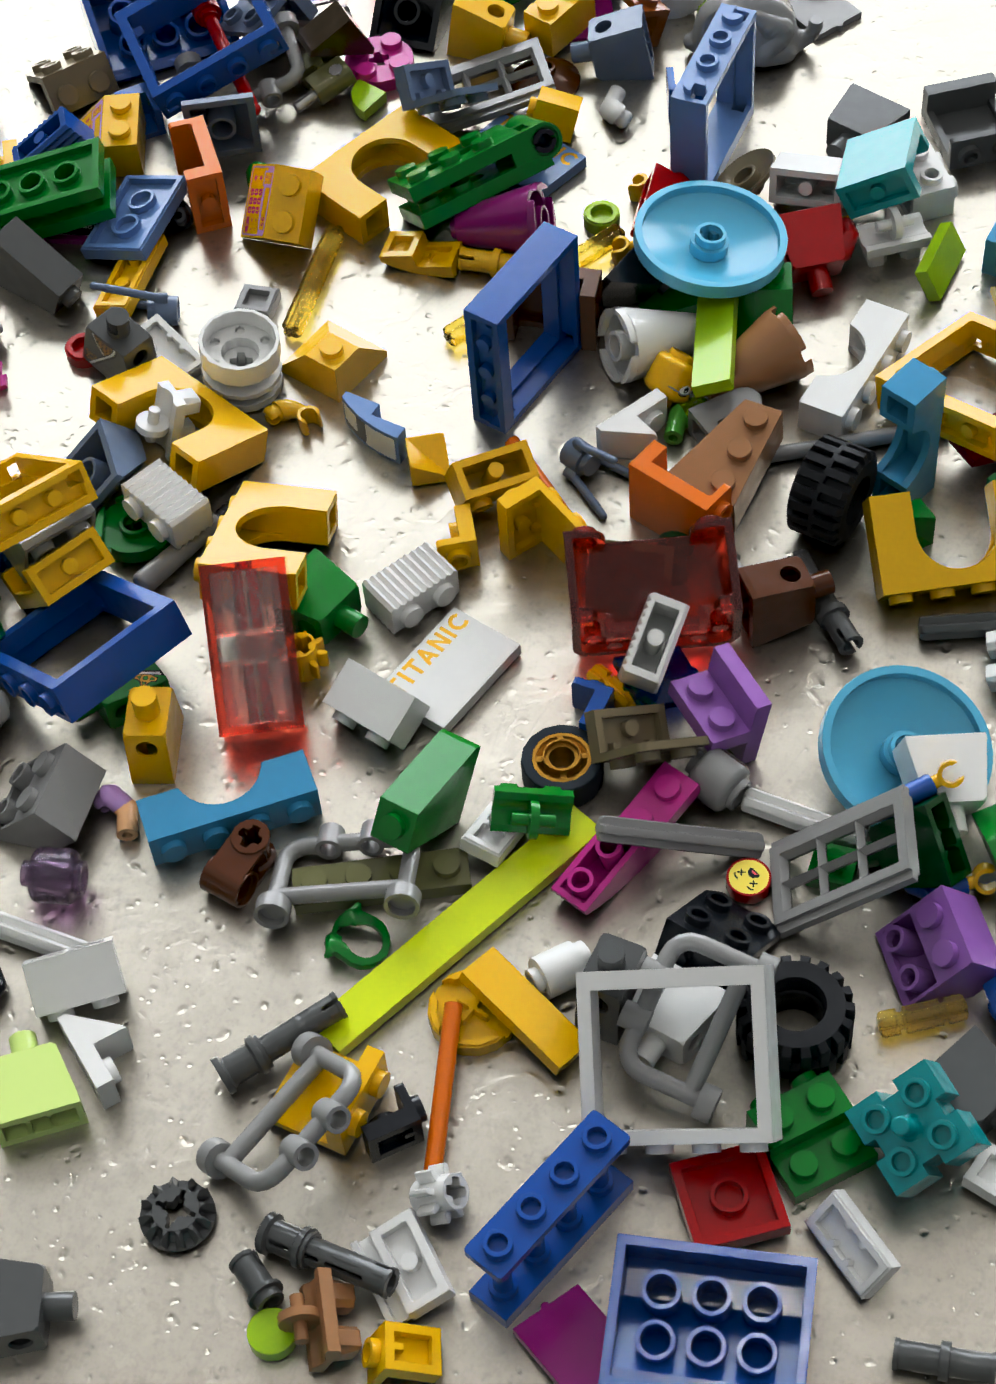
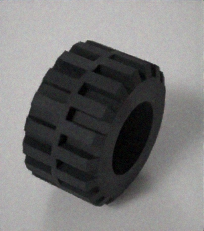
[787,434,877,547]
[736,955,855,1085]

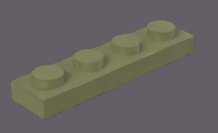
[291,848,472,915]

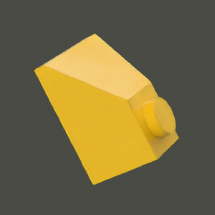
[282,320,387,403]

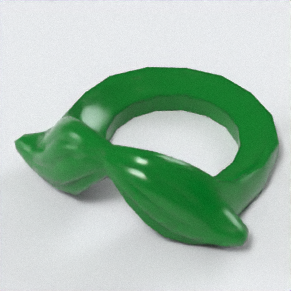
[324,902,391,970]

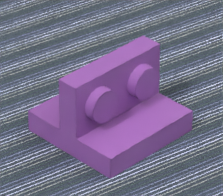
[668,642,772,764]

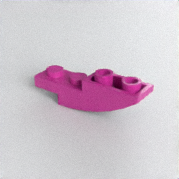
[551,761,701,915]

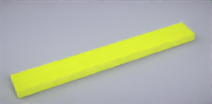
[319,805,596,1056]

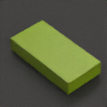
[915,221,966,302]

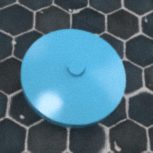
[633,180,788,299]
[818,665,993,826]

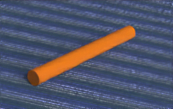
[424,1001,463,1170]

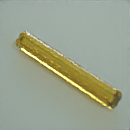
[282,224,344,338]

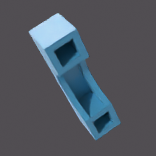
[872,357,947,501]
[136,749,322,866]

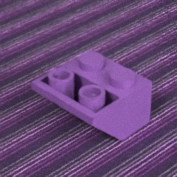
[875,885,996,1012]

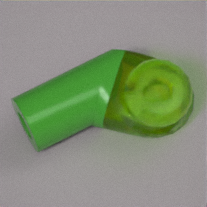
[663,396,707,445]

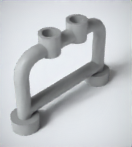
[174,11,305,108]
[253,819,422,929]
[616,932,781,1125]
[196,1031,362,1192]

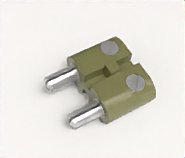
[289,52,357,113]

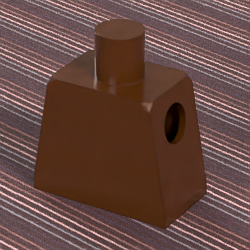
[737,556,835,648]

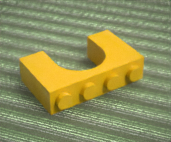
[310,105,460,245]
[89,356,268,492]
[862,480,996,606]
[193,481,338,610]

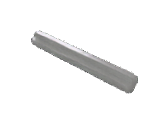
[595,815,765,859]

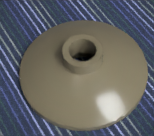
[717,148,776,195]

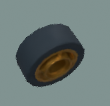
[521,725,604,807]

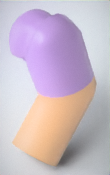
[93,784,138,841]

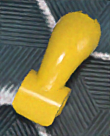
[263,399,323,436]

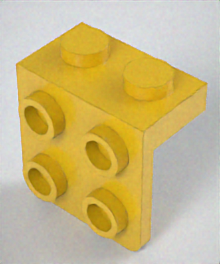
[496,476,588,579]
[273,1045,391,1156]

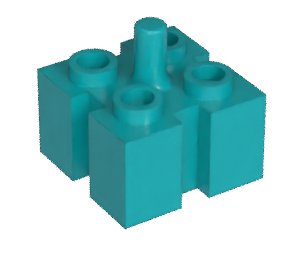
[844,1059,991,1198]

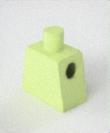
[0,1030,89,1148]

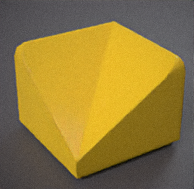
[405,433,449,486]

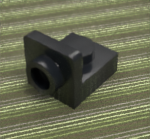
[361,1082,428,1163]

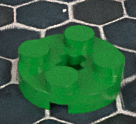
[95,494,171,563]

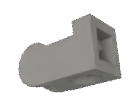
[688,387,762,444]

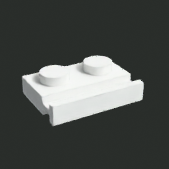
[350,1208,456,1323]

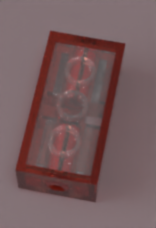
[198,556,308,737]

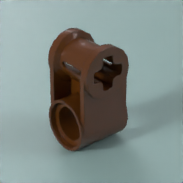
[199,819,277,908]

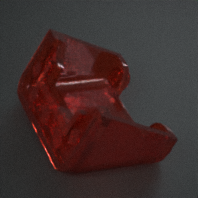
[563,515,743,656]

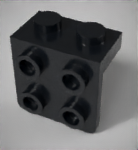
[655,890,781,990]

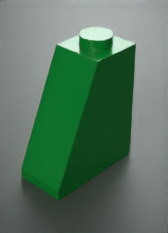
[370,728,481,854]

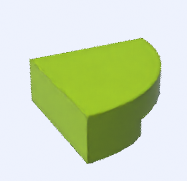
[351,79,387,121]

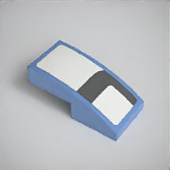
[342,391,407,464]

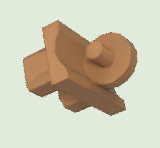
[277,1267,362,1373]

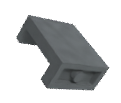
[921,72,996,170]

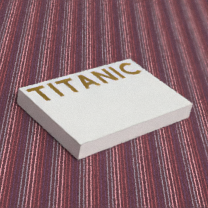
[386,607,521,733]

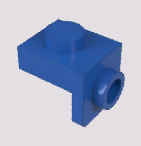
[571,677,615,731]

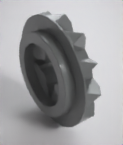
[138,1177,216,1252]

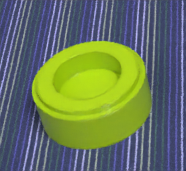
[583,200,620,236]
[247,1308,296,1361]

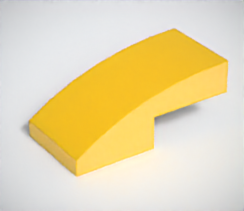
[379,231,463,278]

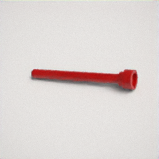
[191,0,261,116]

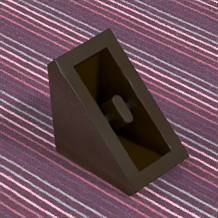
[297,0,375,57]

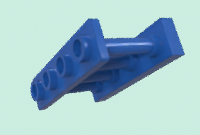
[464,1110,634,1329]

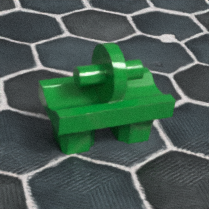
[489,783,575,840]

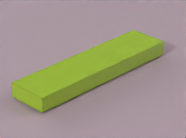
[691,297,739,398]

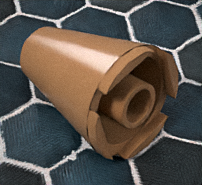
[707,306,814,400]

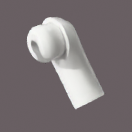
[600,85,632,129]

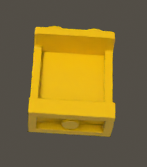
[1,526,115,609]

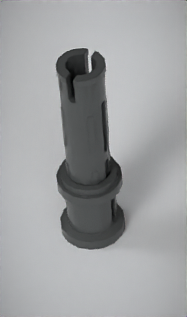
[210,991,348,1095]
[255,1211,400,1299]

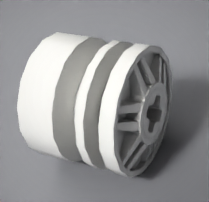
[198,308,283,413]

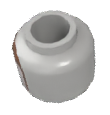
[685,748,752,812]

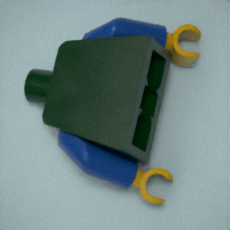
[866,759,996,899]

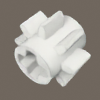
[409,1162,469,1226]

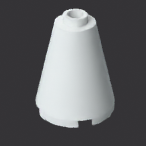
[598,306,697,384]

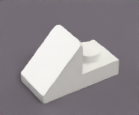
[596,388,667,459]
[57,1014,134,1110]

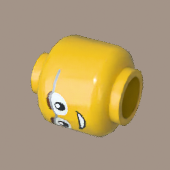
[644,347,693,408]

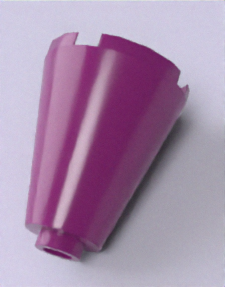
[450,182,556,254]

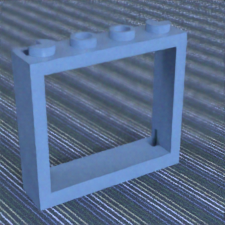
[670,3,756,181]

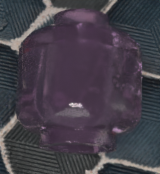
[20,846,89,906]

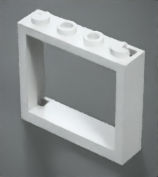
[575,964,783,1155]

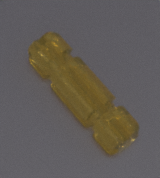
[876,994,969,1038]

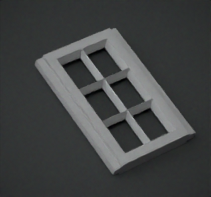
[429,37,556,133]
[769,784,920,938]

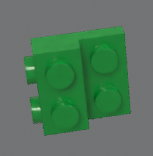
[746,1070,879,1206]

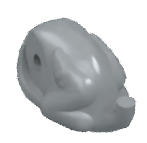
[683,0,823,68]

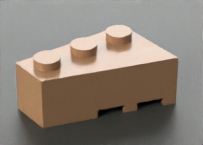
[668,399,783,532]

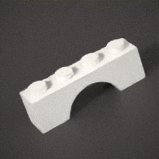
[798,299,912,437]

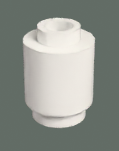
[524,940,592,1000]

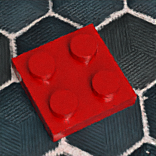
[669,1146,791,1248]

